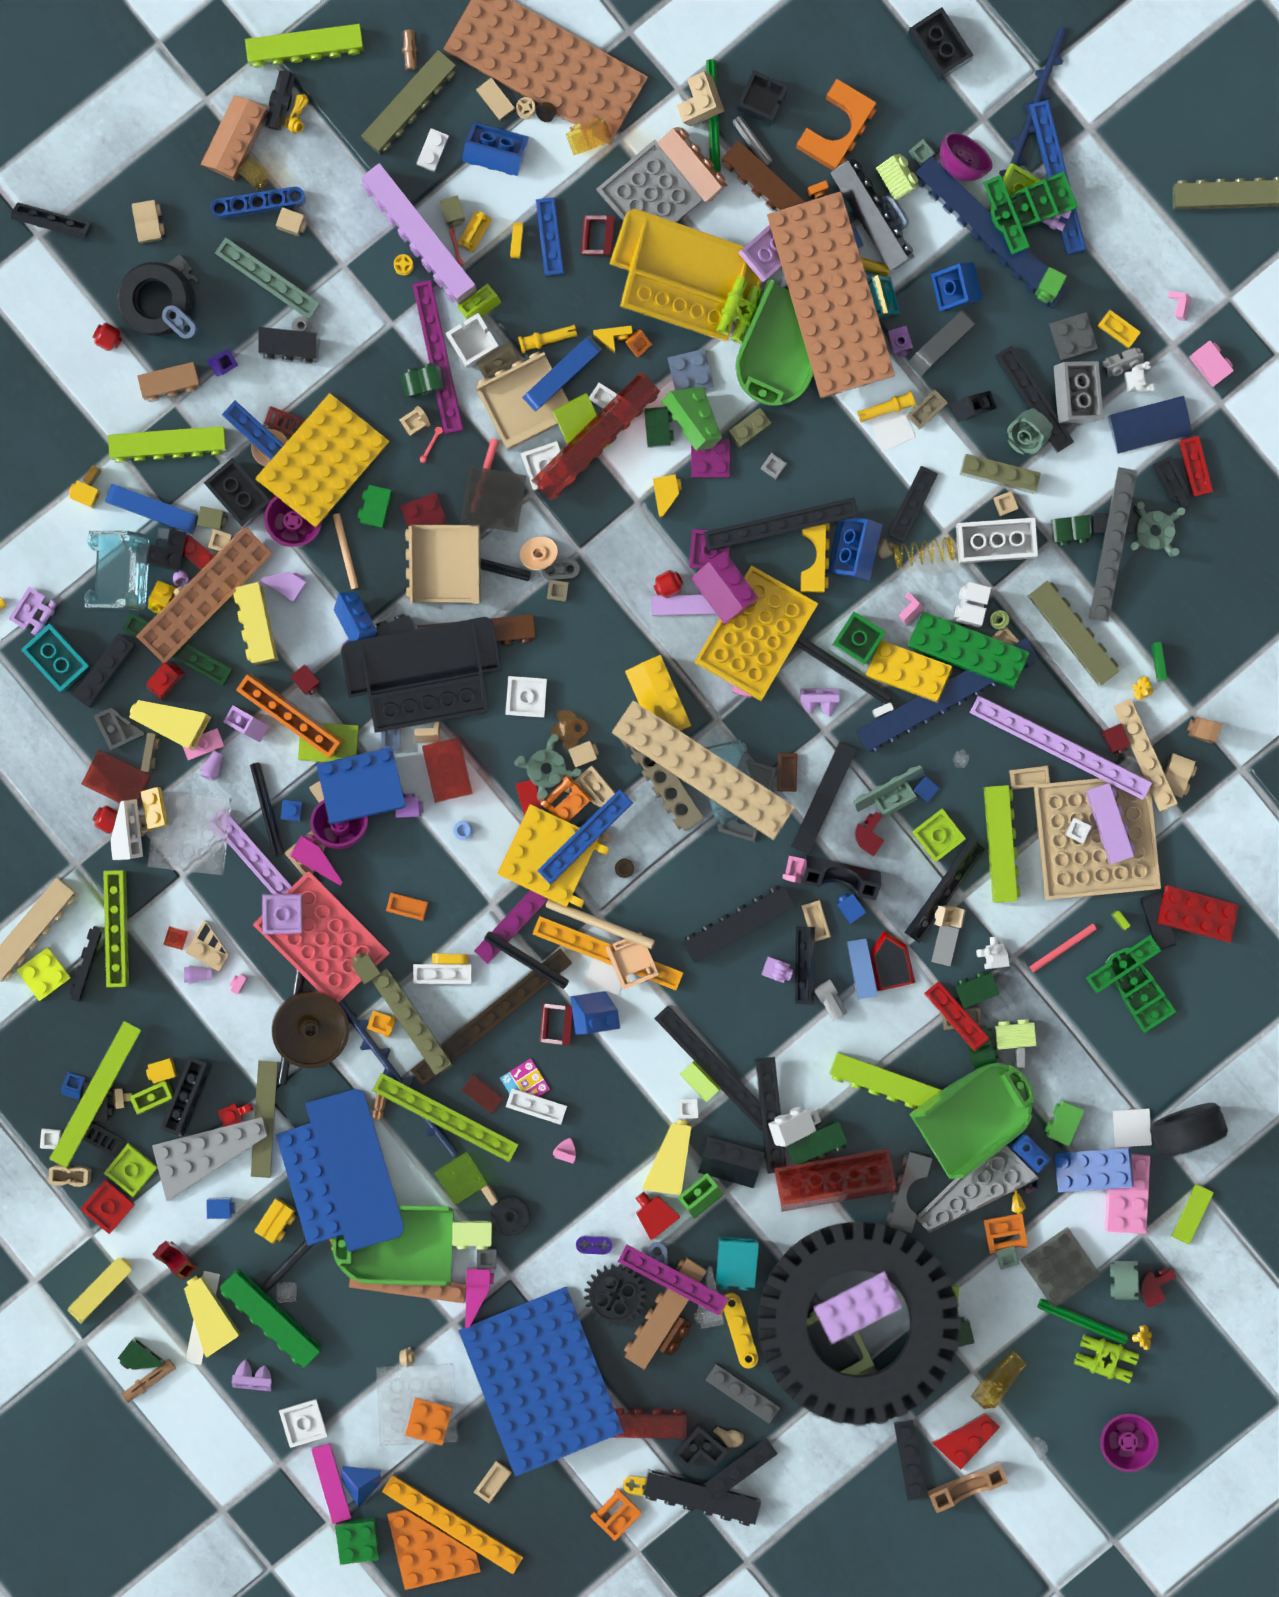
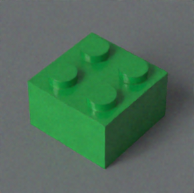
[832,611,886,666]
[335,1517,380,1565]

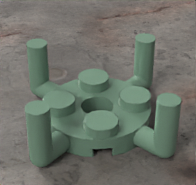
[1128,502,1185,558]
[514,734,581,801]

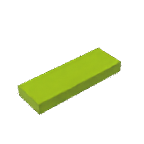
[1171,1184,1214,1245]

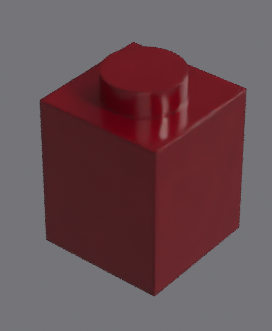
[290,664,321,695]
[1101,723,1130,754]

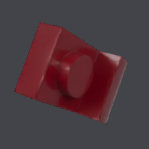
[854,812,884,857]
[152,1240,197,1280]
[1139,1267,1176,1308]

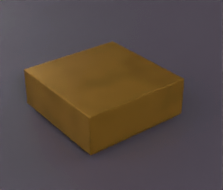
[83,465,102,486]

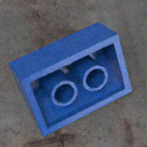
[462,122,529,176]
[827,518,883,581]

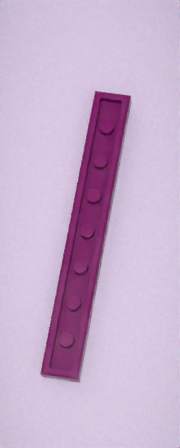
[412,280,464,435]

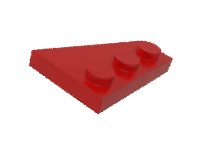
[932,1413,1000,1470]

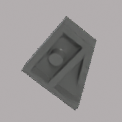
[94,708,144,751]

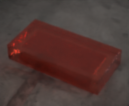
[462,1075,504,1114]

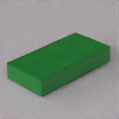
[1151,642,1167,682]

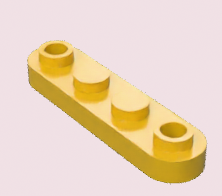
[724,1292,758,1368]

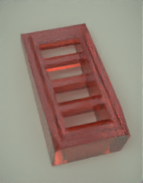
[262,406,306,436]

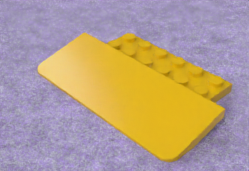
[610,209,761,342]

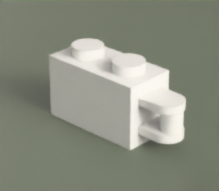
[768,1107,821,1147]

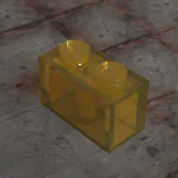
[565,117,613,155]

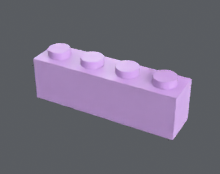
[1085,783,1135,864]

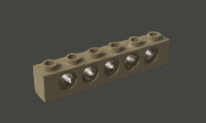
[620,739,704,831]

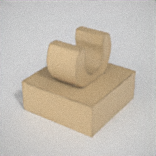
[112,1088,132,1109]

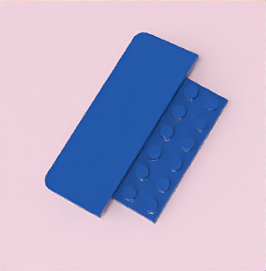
[276,1089,404,1252]

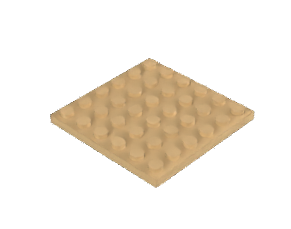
[1033,774,1161,900]

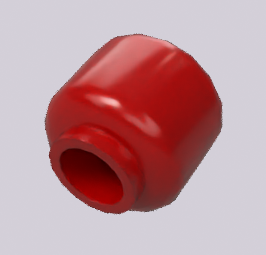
[92,323,122,351]
[654,570,684,598]
[92,805,118,834]

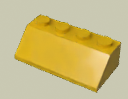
[625,655,691,731]

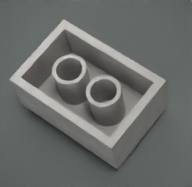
[1054,361,1103,423]

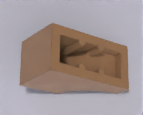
[1187,717,1223,744]

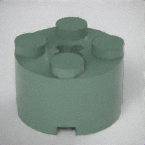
[1007,408,1053,454]
[1110,1261,1138,1300]

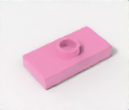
[183,728,225,760]

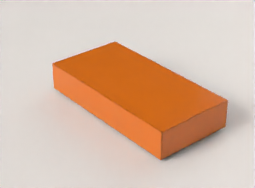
[386,893,428,921]

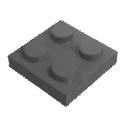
[1049,312,1098,361]

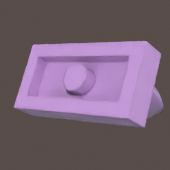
[800,688,839,717]
[232,1359,272,1392]

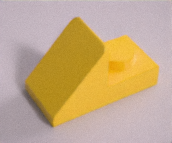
[593,326,632,353]

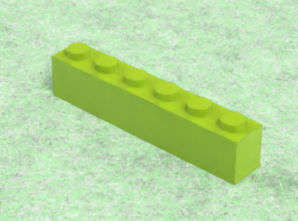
[245,24,364,68]
[108,426,227,463]
[984,785,1020,903]
[103,870,129,987]
[829,1052,942,1109]

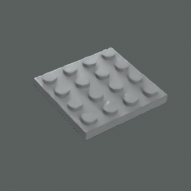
[596,140,703,223]

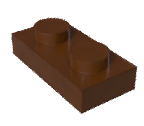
[658,1316,692,1356]

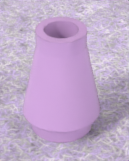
[200,751,223,781]
[184,965,212,984]

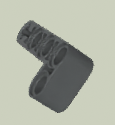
[908,309,977,377]

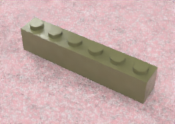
[361,50,457,155]
[1172,177,1279,210]
[1027,580,1119,686]
[372,968,454,1076]

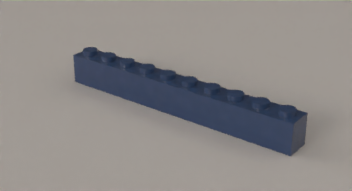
[915,156,1070,309]
[856,638,1038,752]

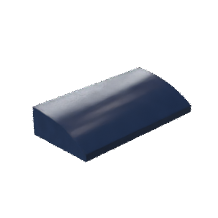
[1108,396,1192,454]

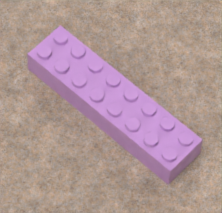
[361,163,477,305]

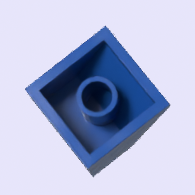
[931,262,983,311]
[571,991,620,1035]

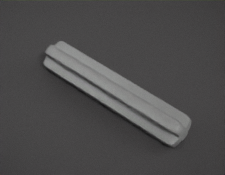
[733,116,772,166]

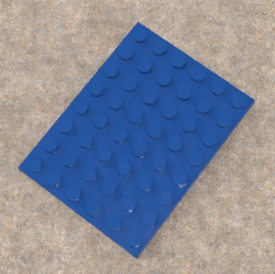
[458,1287,624,1477]

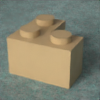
[677,72,724,127]

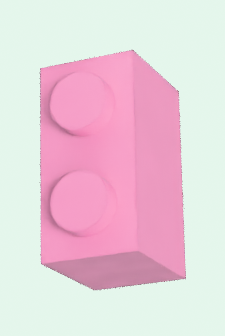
[1189,341,1234,387]

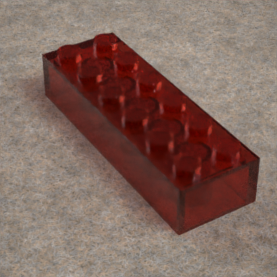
[774,1149,896,1212]

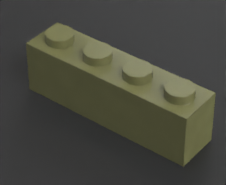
[959,454,1041,494]

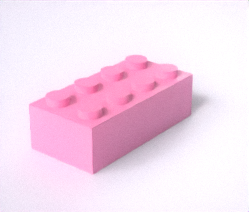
[1104,1153,1150,1234]

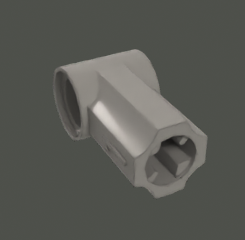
[814,979,848,1021]

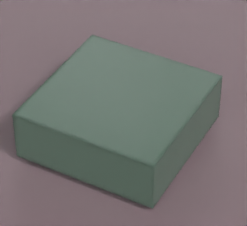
[908,139,936,167]
[996,1246,1019,1270]

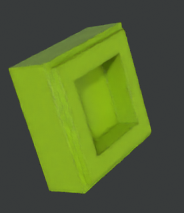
[1111,911,1130,930]

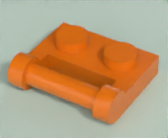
[540,775,592,822]
[983,1213,1028,1254]
[590,1488,642,1541]

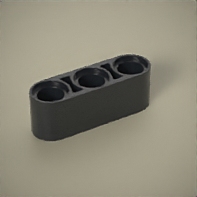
[1140,892,1176,950]

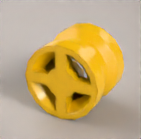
[394,254,414,276]

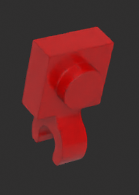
[217,1103,254,1126]

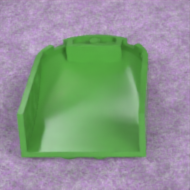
[735,279,813,406]
[910,1063,1034,1179]
[332,1206,454,1287]

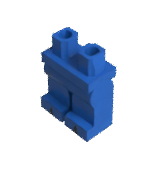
[1007,1133,1051,1173]

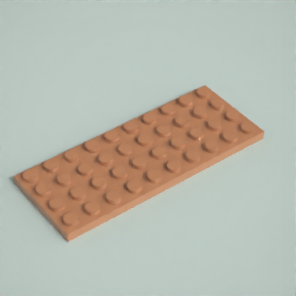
[443,0,648,145]
[767,191,895,399]

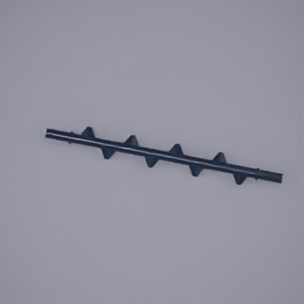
[999,26,1067,178]
[339,999,458,1157]

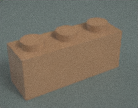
[137,362,201,402]

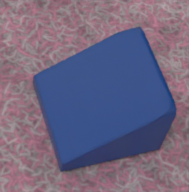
[913,776,940,803]
[61,1072,86,1100]

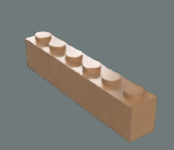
[624,1257,707,1370]

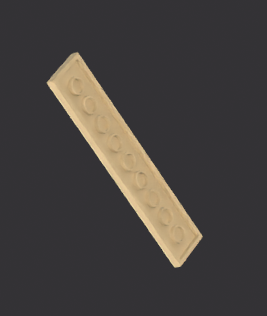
[612,701,795,840]

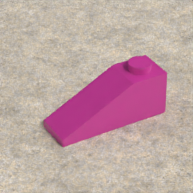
[290,834,342,886]
[465,1267,494,1328]

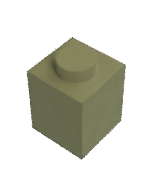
[439,195,465,228]
[197,506,228,531]
[351,952,381,984]

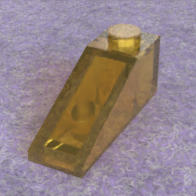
[971,1351,1026,1409]

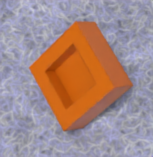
[807,180,829,199]
[625,329,652,357]

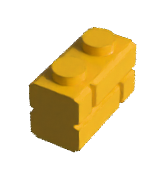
[254,1197,296,1244]

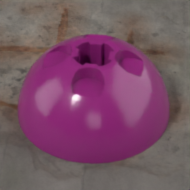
[940,132,993,181]
[264,496,322,548]
[310,800,368,849]
[1100,1414,1158,1472]

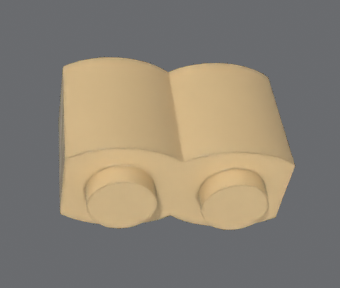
[132,200,165,244]
[1165,754,1197,798]
[48,1165,92,1187]

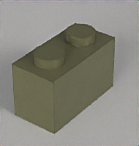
[728,408,771,449]

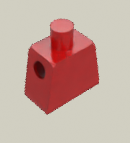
[146,661,186,701]
[635,1191,680,1241]

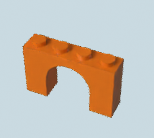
[796,79,877,171]

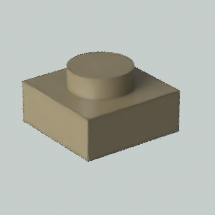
[547,580,569,602]

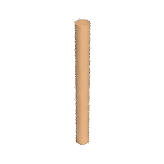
[333,513,359,590]

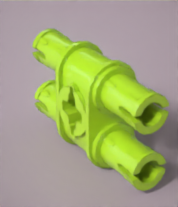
[717,277,762,343]
[1074,1334,1139,1384]

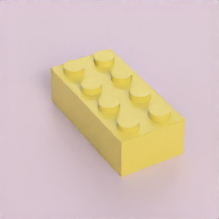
[233,582,278,665]

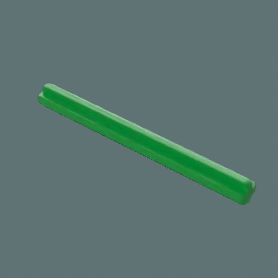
[706,59,721,172]

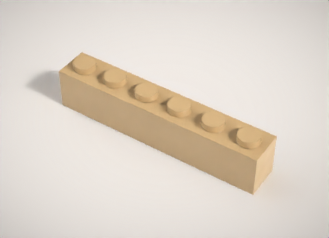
[0,878,77,982]

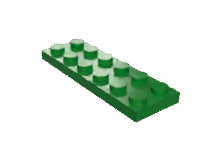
[907,611,1030,689]

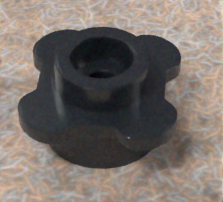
[1021,1173,1038,1194]

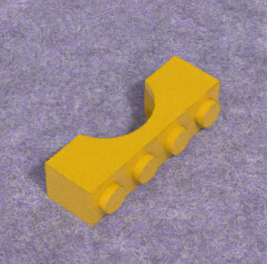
[800,523,830,593]

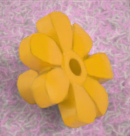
[1132,676,1154,701]
[1132,1325,1152,1350]

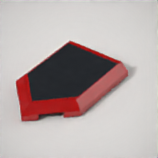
[869,931,915,991]

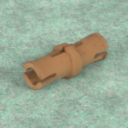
[402,30,418,71]

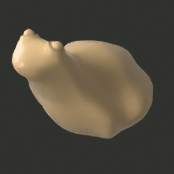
[713,1426,744,1448]

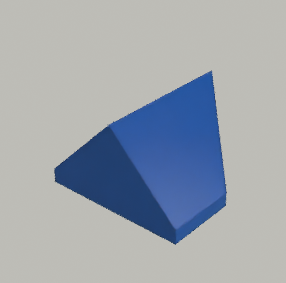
[342,1466,381,1508]

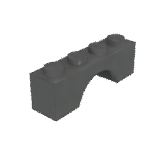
[886,1151,932,1233]

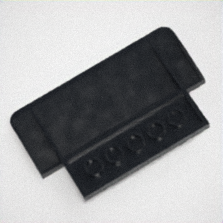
[341,617,501,733]

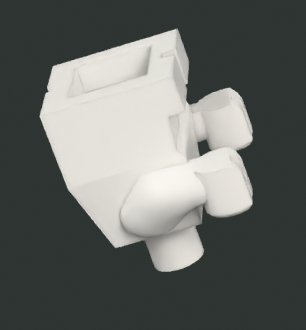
[1124,362,1155,393]
[976,937,1009,969]

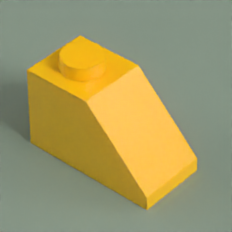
[653,474,682,518]

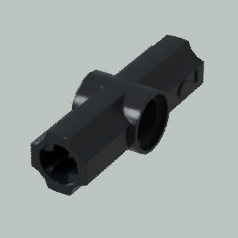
[265,70,296,131]

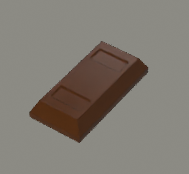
[777,753,797,792]

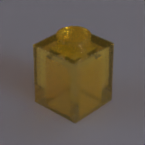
[237,157,269,190]

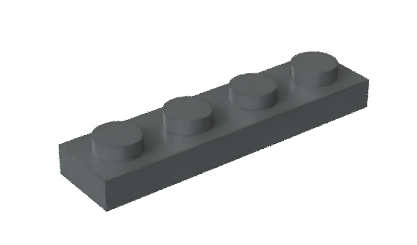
[705,1364,780,1424]

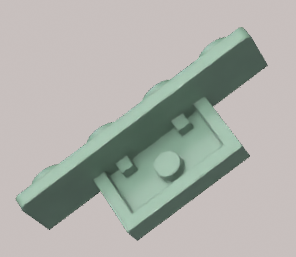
[853,765,925,818]

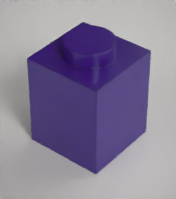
[207,349,238,376]

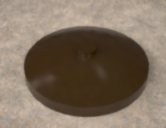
[271,991,349,1068]

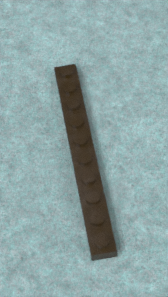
[410,948,572,1085]

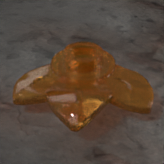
[550,710,588,748]

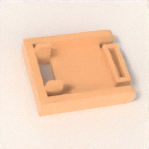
[605,932,659,990]

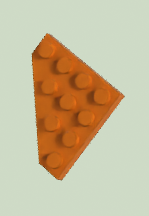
[387,1509,481,1590]

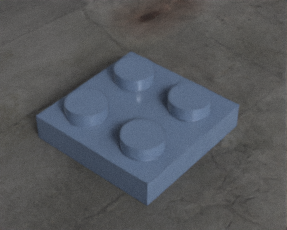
[667,349,714,390]

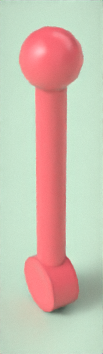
[449,227,463,266]
[420,427,443,463]

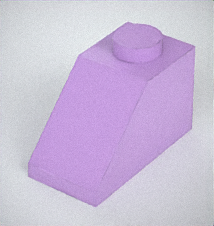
[261,572,307,603]
[224,705,269,742]

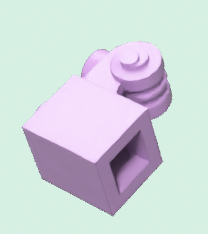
[761,957,793,983]

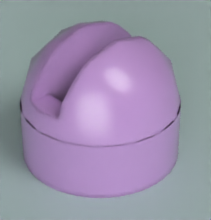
[173,570,189,587]

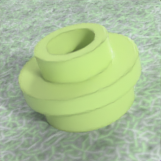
[990,610,1009,630]

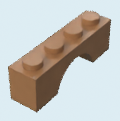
[927,1461,1008,1513]

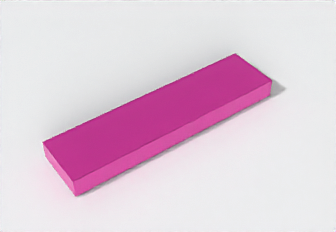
[311,1443,352,1524]

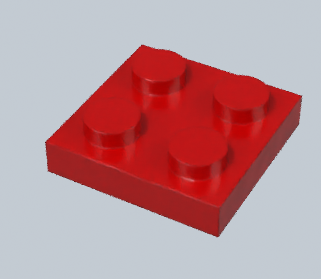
[80,1179,136,1234]

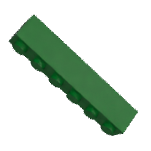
[219,1268,322,1368]

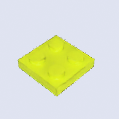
[16,947,71,1001]

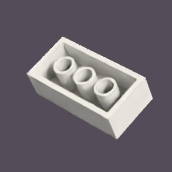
[956,518,1038,564]

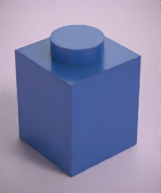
[836,893,866,924]
[206,1197,236,1219]

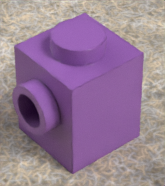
[887,326,913,357]
[396,794,424,818]

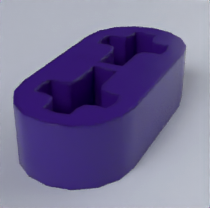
[576,1235,612,1255]

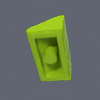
[457,283,501,320]

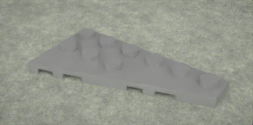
[152,1116,268,1202]
[916,1145,1039,1233]

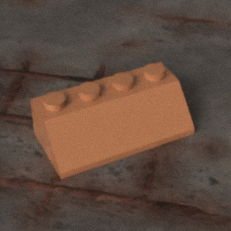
[201,96,268,182]

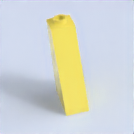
[129,700,211,751]
[643,1119,691,1195]
[67,1257,132,1324]
[184,1276,241,1358]

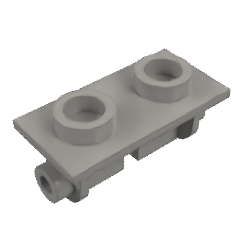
[1103,347,1144,377]

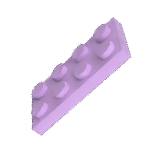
[814,1272,902,1343]

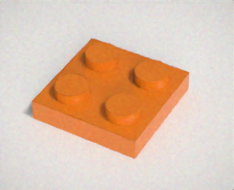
[405,1397,453,1446]

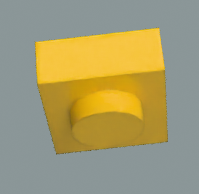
[148,581,176,613]

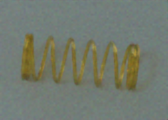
[893,536,955,569]

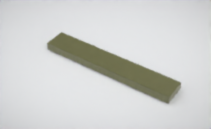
[251,1060,278,1178]

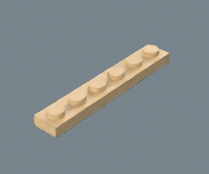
[1113,699,1178,812]

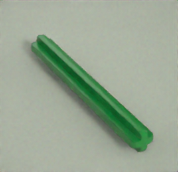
[1037,1299,1128,1344]

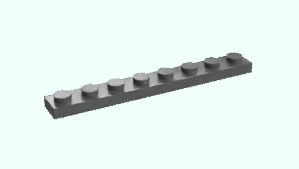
[1089,467,1138,622]

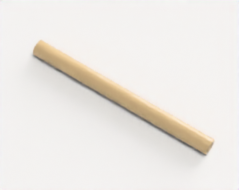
[546,899,655,949]

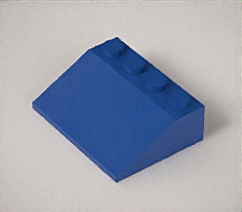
[316,747,406,825]

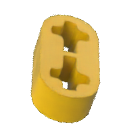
[510,222,524,259]
[432,953,469,964]
[623,1475,646,1496]

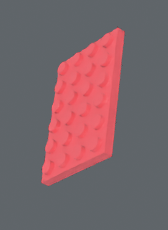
[253,870,390,1003]

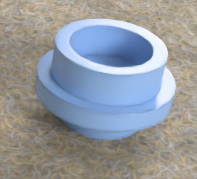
[453,821,473,840]

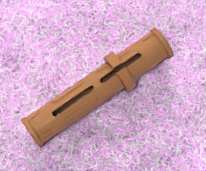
[121,1359,176,1403]

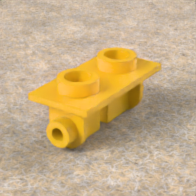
[457,210,492,253]

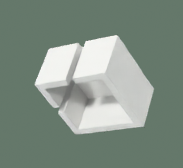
[445,313,499,369]
[954,582,991,628]

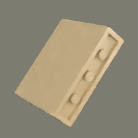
[475,352,569,451]
[405,525,481,604]

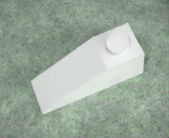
[111,799,143,860]

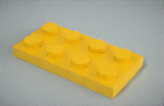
[866,640,953,703]

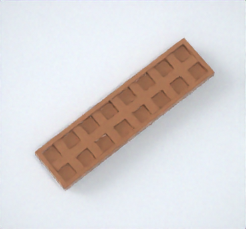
[136,526,272,663]

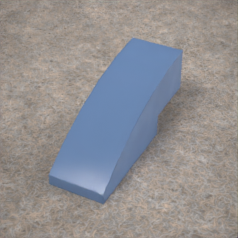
[847,938,877,999]

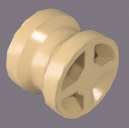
[516,97,536,119]

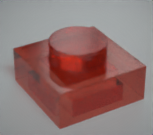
[163,926,188,950]

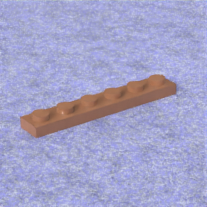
[349,1278,466,1303]

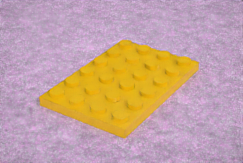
[256,393,389,527]
[694,565,818,701]

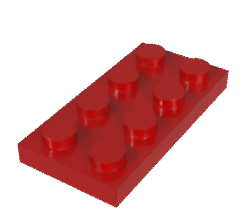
[1157,886,1239,943]

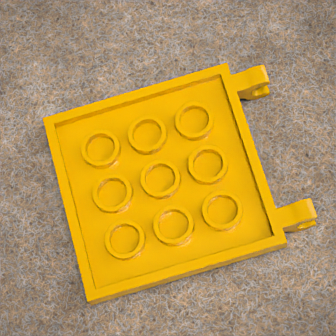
[497,804,610,908]

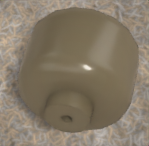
[876,538,895,559]

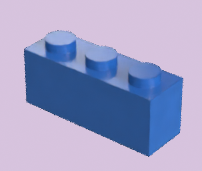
[333,592,377,641]

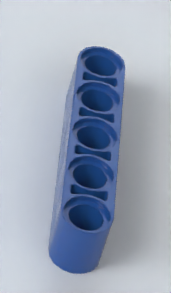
[211,187,306,219]
[522,335,602,412]
[105,484,198,535]

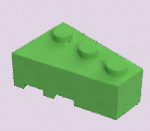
[661,387,722,451]

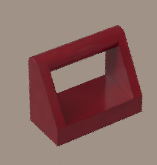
[581,215,614,258]
[539,1003,573,1045]

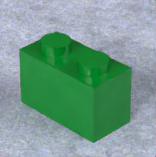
[358,485,393,529]

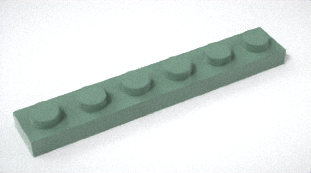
[215,238,321,320]

